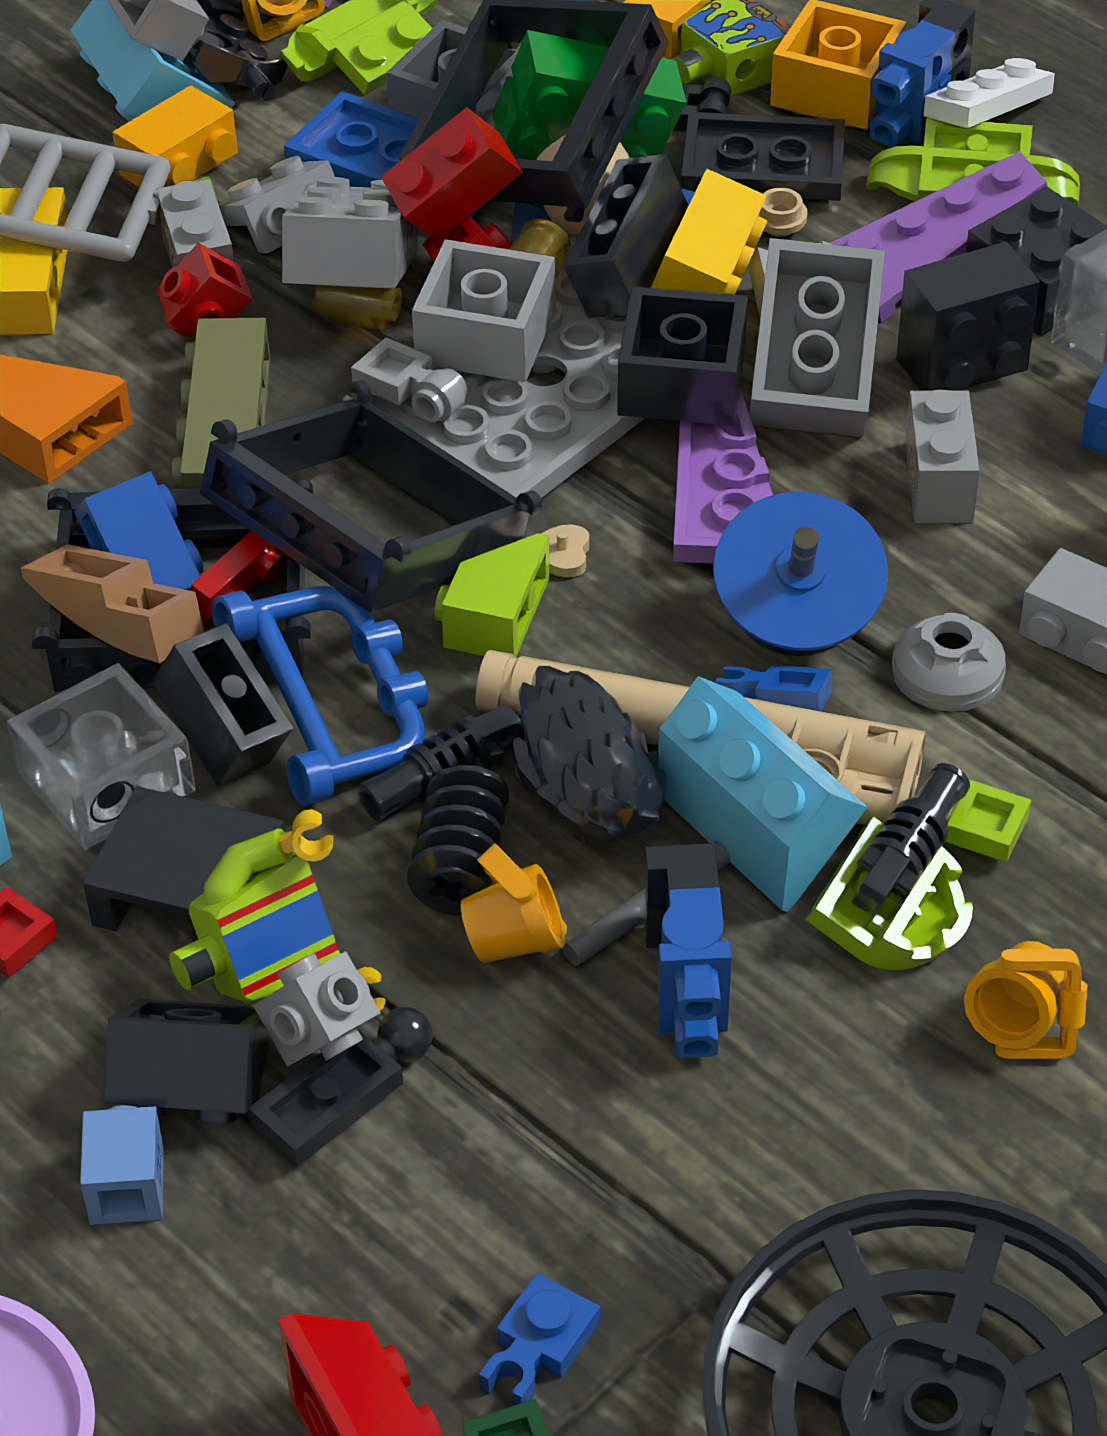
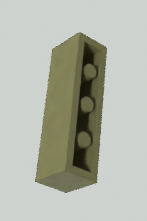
[172,318,271,489]

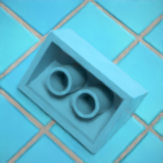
[70,0,235,121]
[657,676,867,912]

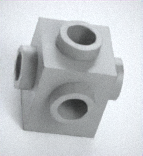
[253,951,381,1067]

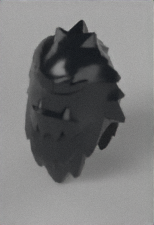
[513,666,666,846]

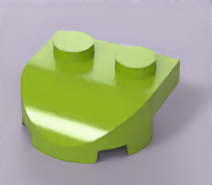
[805,817,973,970]

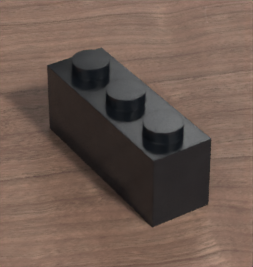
[563,154,689,318]

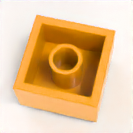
[770,0,907,130]

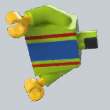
[169,809,386,1011]

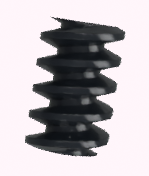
[407,765,509,916]

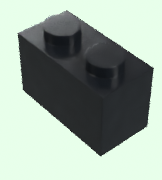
[152,623,294,786]

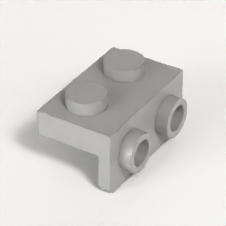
[218,156,335,253]

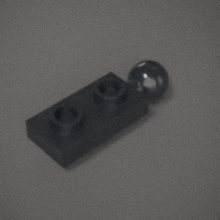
[248,1007,433,1167]

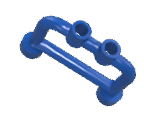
[212,586,428,806]

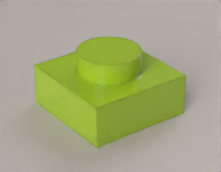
[945,779,1031,863]

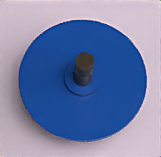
[713,492,888,656]

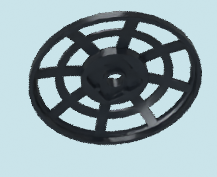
[702,1189,1107,1436]

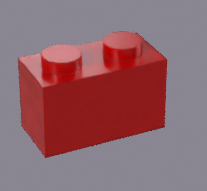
[381,107,523,241]

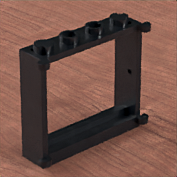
[399,0,669,223]
[200,380,542,613]
[32,479,314,692]

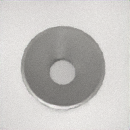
[891,613,1006,712]

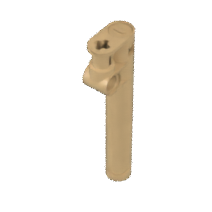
[475,650,926,825]

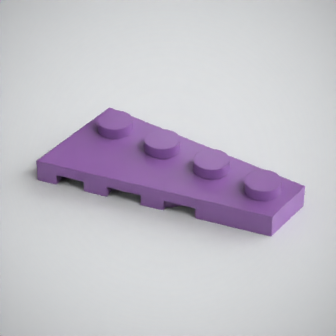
[831,151,1047,323]

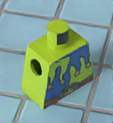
[671,0,791,96]

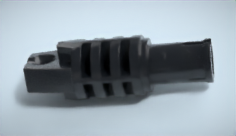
[358,704,522,821]
[852,763,970,916]

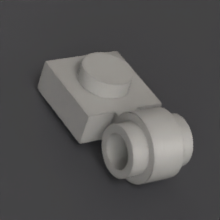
[351,338,467,423]

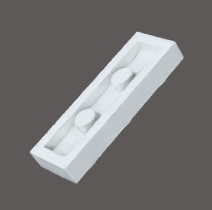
[923,58,1055,128]

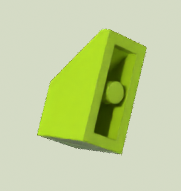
[434,533,549,658]

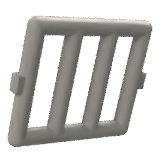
[0,124,171,262]

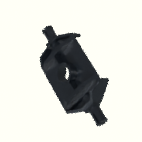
[187,0,288,101]

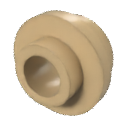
[758,188,807,237]

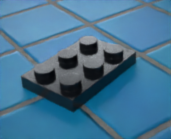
[681,112,845,202]

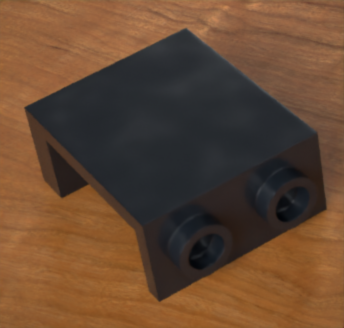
[83,786,285,931]

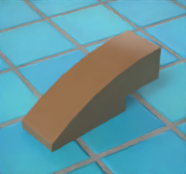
[21,544,204,663]

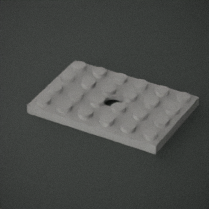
[343,235,654,498]

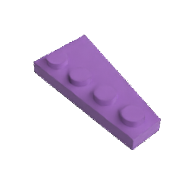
[673,386,773,563]

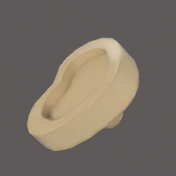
[541,524,589,578]

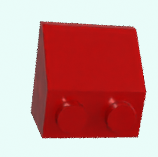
[278,1313,443,1436]

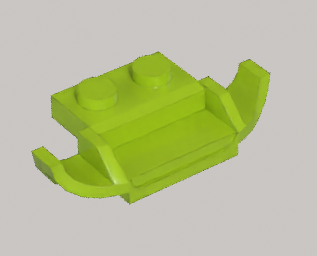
[280,0,439,95]
[866,117,1080,207]

